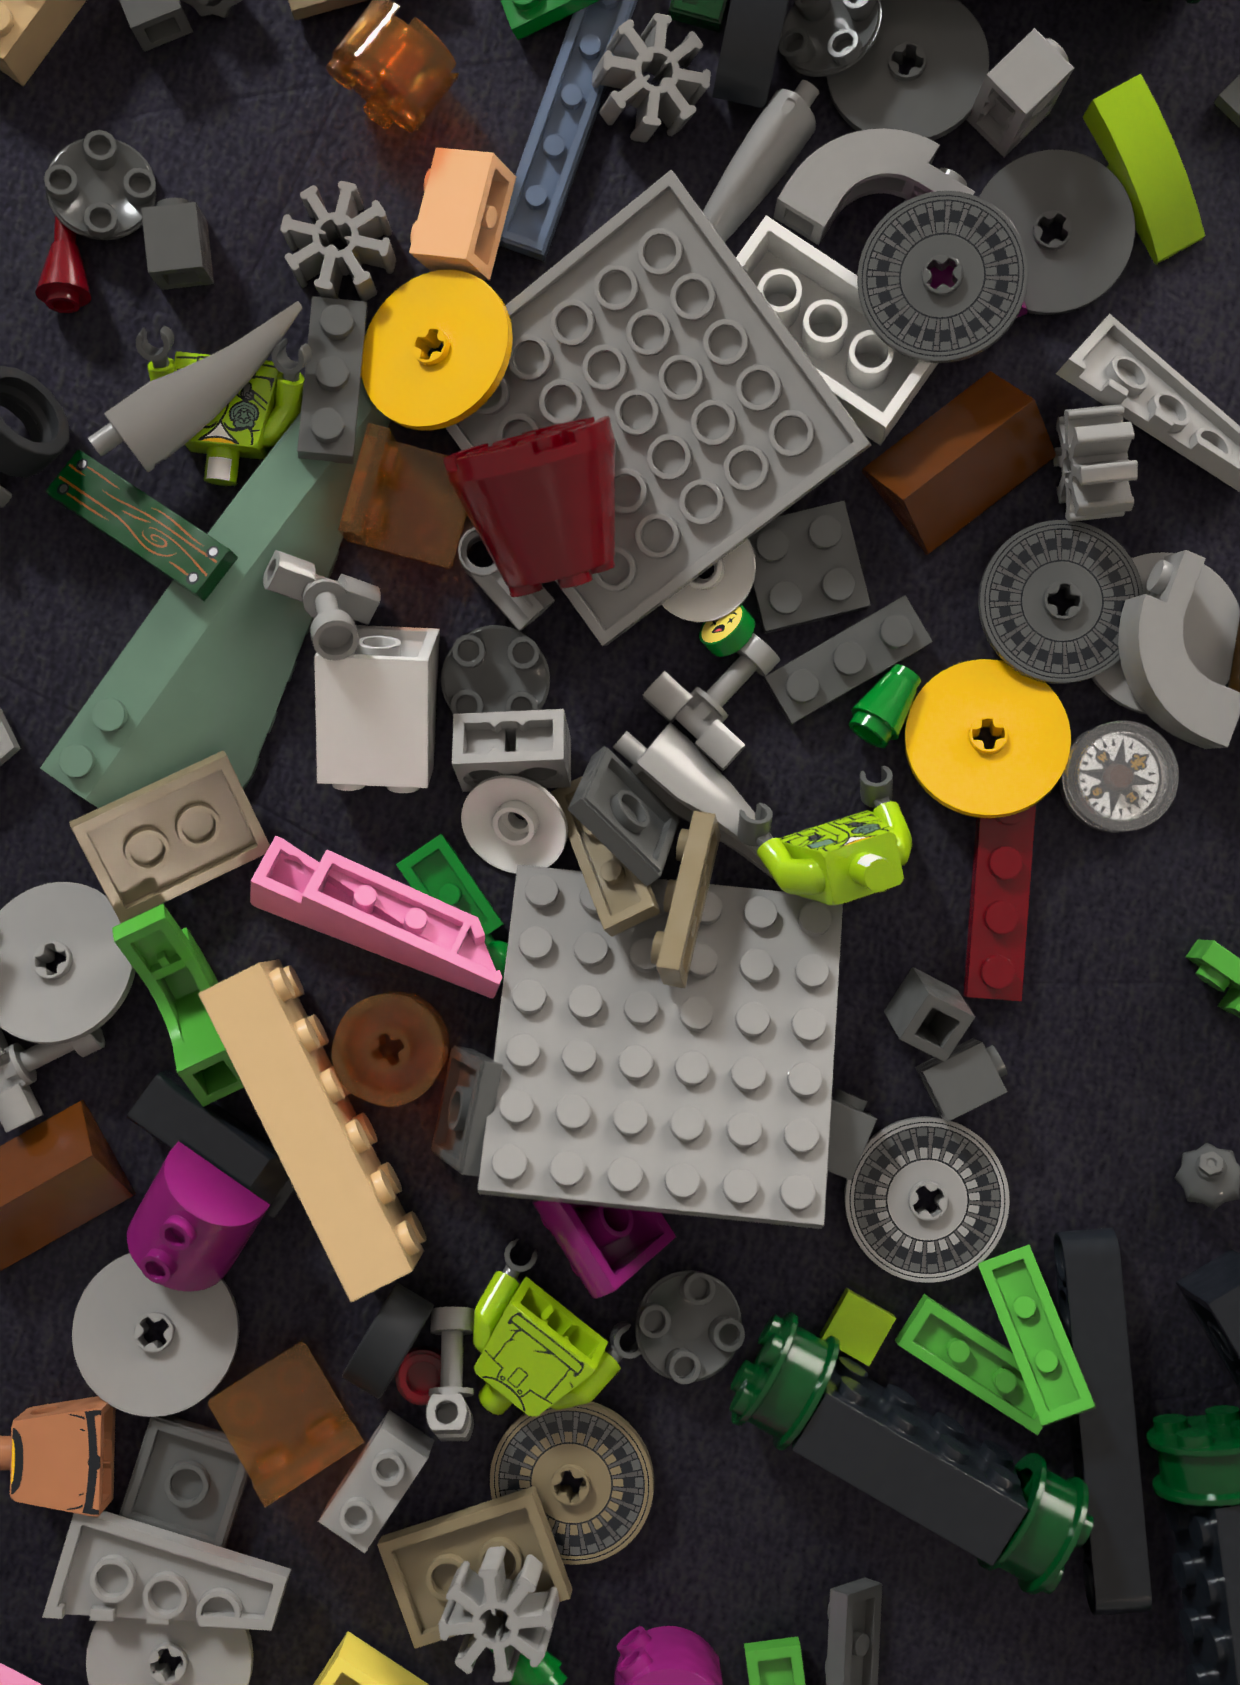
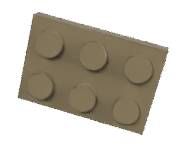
[69,750,270,923]
[377,1486,573,1649]

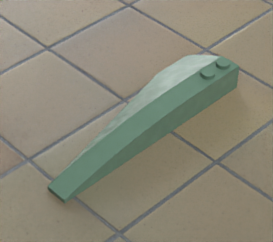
[40,331,391,808]

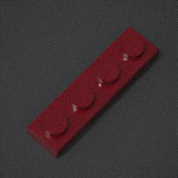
[963,804,1036,1001]

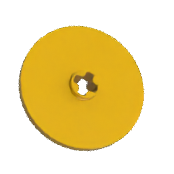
[361,270,513,430]
[904,659,1071,818]

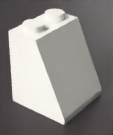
[314,625,440,793]

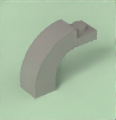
[773,128,975,245]
[1118,550,1240,749]

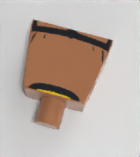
[0,1396,116,1516]

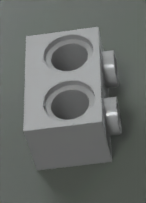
[967,28,1074,157]
[452,709,571,792]
[318,1410,434,1553]

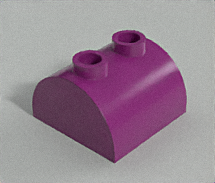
[127,1141,270,1292]
[532,1200,676,1299]
[614,1626,723,1685]

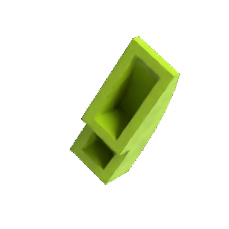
[1082,74,1205,265]

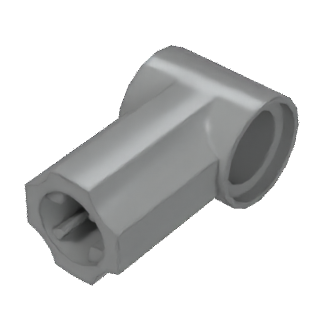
[458,527,555,631]

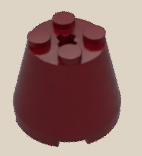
[443,416,615,597]

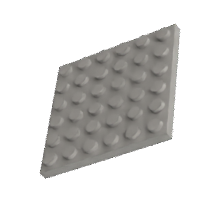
[445,170,872,646]
[478,865,843,1229]

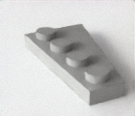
[1056,313,1240,492]
[42,1511,291,1631]

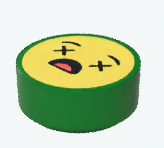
[699,604,755,657]

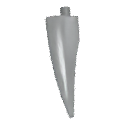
[703,80,819,242]
[88,301,302,472]
[613,722,774,879]

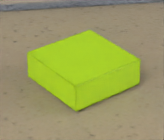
[820,1288,896,1366]

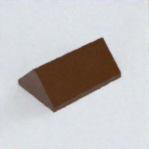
[861,371,1056,555]
[0,1100,136,1271]

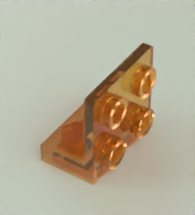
[338,423,467,569]
[208,1341,364,1507]

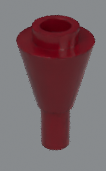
[35,216,91,313]

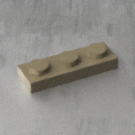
[552,776,661,937]
[651,811,721,988]

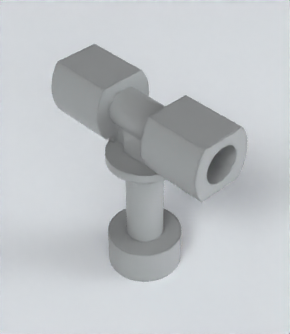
[263,550,381,660]
[643,633,780,771]
[0,1027,105,1133]
[426,1307,475,1441]

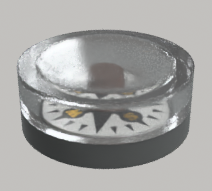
[1059,721,1179,833]

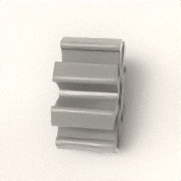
[592,13,711,143]
[280,181,396,302]
[1054,404,1138,522]
[438,1546,559,1682]

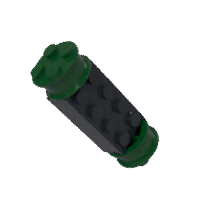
[730,1312,1094,1595]
[1146,1405,1240,1685]

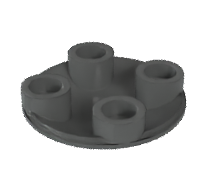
[779,0,883,77]
[44,130,157,240]
[441,625,550,714]
[635,1270,745,1384]

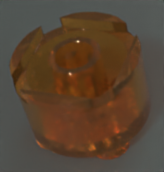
[326,0,459,132]
[331,991,450,1107]

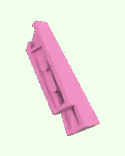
[250,836,502,998]

